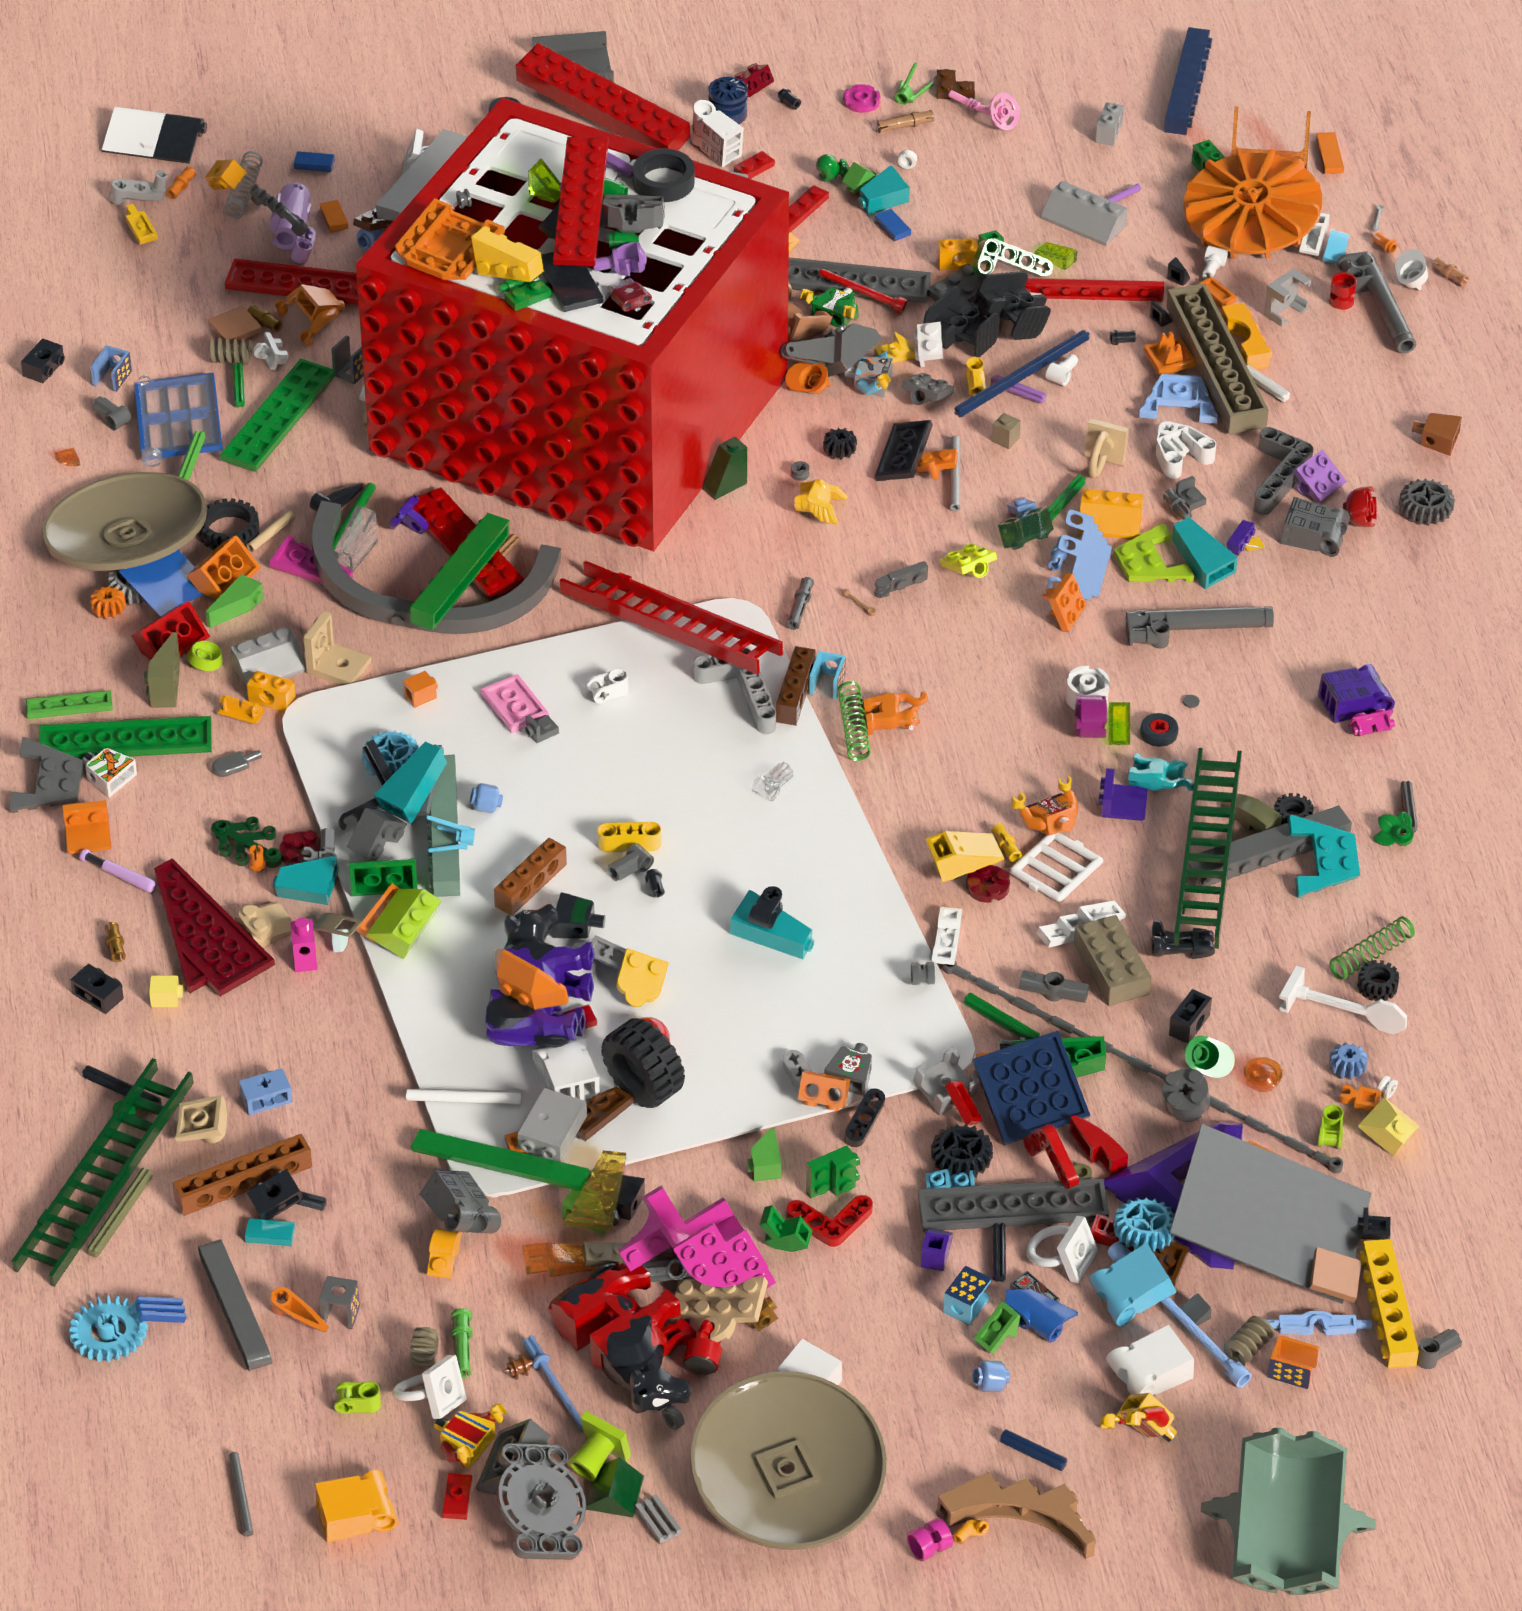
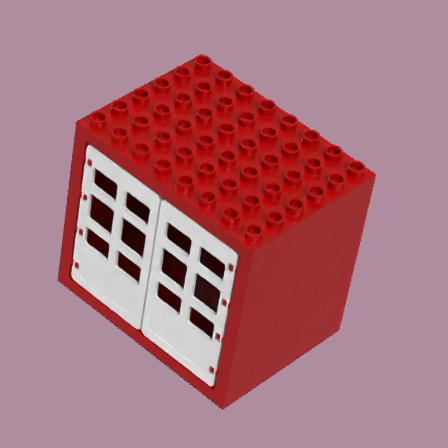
[356,98,789,552]

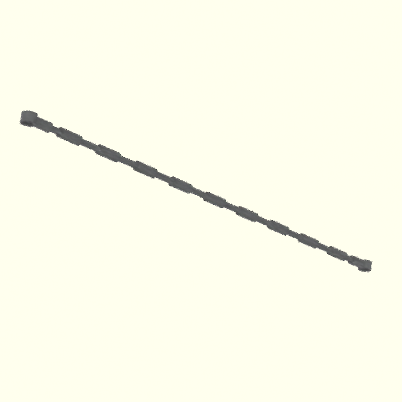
[943,961,1343,1173]

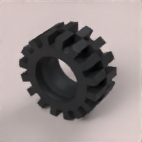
[1274,793,1314,825]
[1357,960,1399,1001]

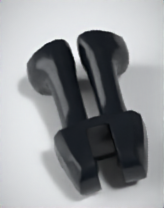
[1151,919,1215,959]

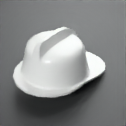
[1395,249,1428,290]

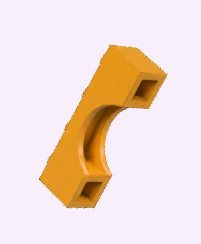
[1221,302,1272,369]

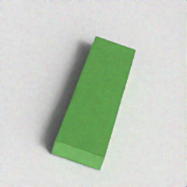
[26,690,113,719]

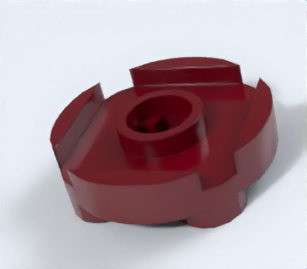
[280,830,320,865]
[966,865,1010,903]

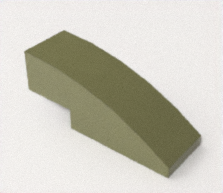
[1220,794,1282,832]

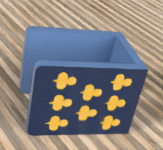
[90,345,132,392]

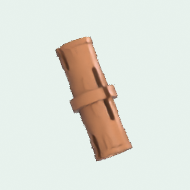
[1432,257,1470,286]

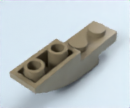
[582,1237,678,1267]

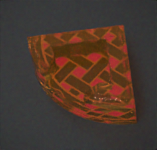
[54,448,80,466]

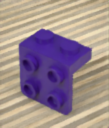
[1098,768,1148,821]

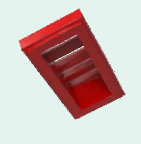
[1091,1214,1134,1252]

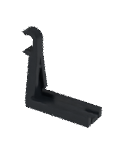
[338,739,392,830]

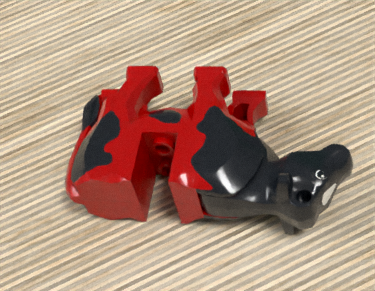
[548,1263,696,1413]

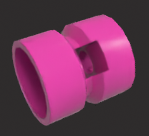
[907,1518,953,1562]

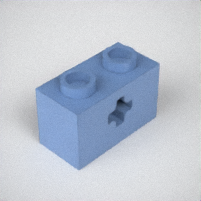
[239,1068,292,1115]

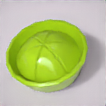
[187,641,223,671]

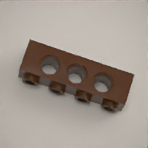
[776,646,816,726]

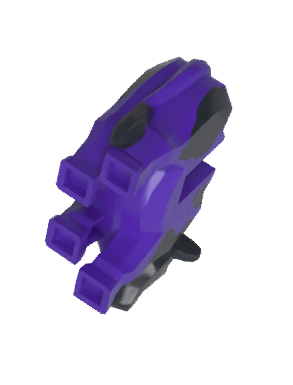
[485,904,595,1048]

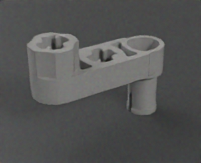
[109,170,168,205]

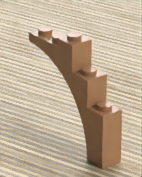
[937,1472,1096,1559]

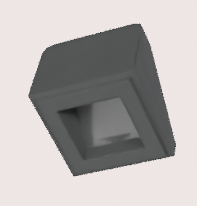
[1180,1293,1212,1326]

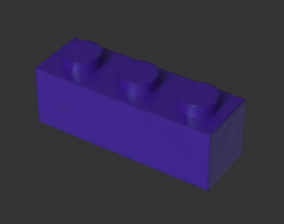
[1227,520,1256,556]

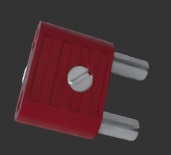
[607,278,652,312]

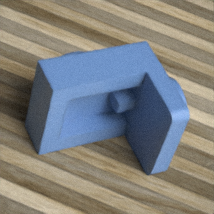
[1007,497,1039,527]

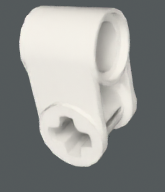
[586,669,629,703]

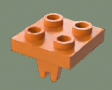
[1144,332,1196,376]
[1042,573,1086,632]

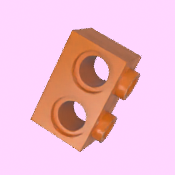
[798,1070,851,1111]

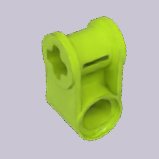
[1318,1104,1344,1149]
[334,1381,382,1414]

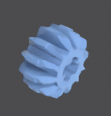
[1329,1041,1368,1080]

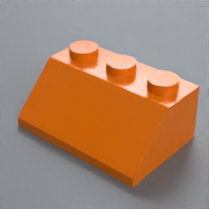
[186,535,261,599]

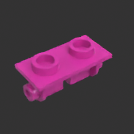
[1348,709,1395,736]

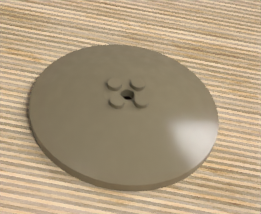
[43,472,207,571]

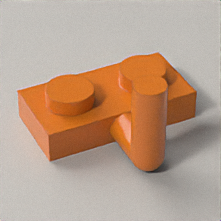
[917,449,958,480]

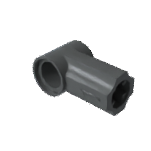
[92,396,132,431]
[608,843,654,881]
[1417,1329,1462,1369]

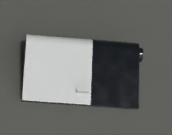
[102,107,207,164]

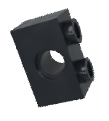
[21,338,65,384]
[70,963,124,1015]
[1169,989,1212,1044]
[247,1169,305,1220]

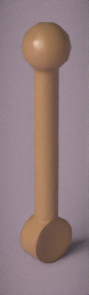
[842,589,876,616]

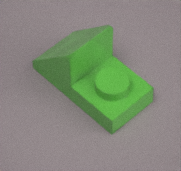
[973,1301,1020,1354]

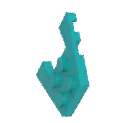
[1287,815,1360,898]

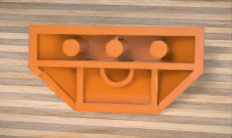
[495,949,569,1010]

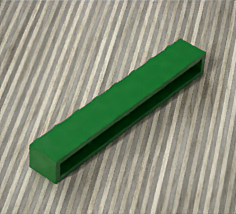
[409,513,510,631]

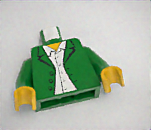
[799,288,859,327]

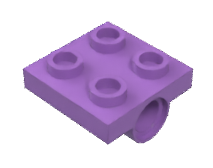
[1293,449,1347,503]

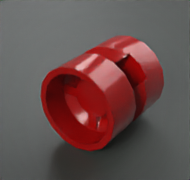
[1329,272,1357,310]

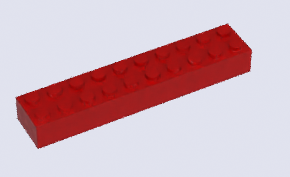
[515,43,690,150]

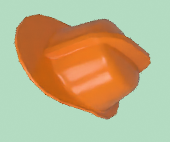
[785,362,831,394]

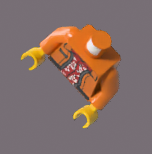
[1011,775,1079,835]

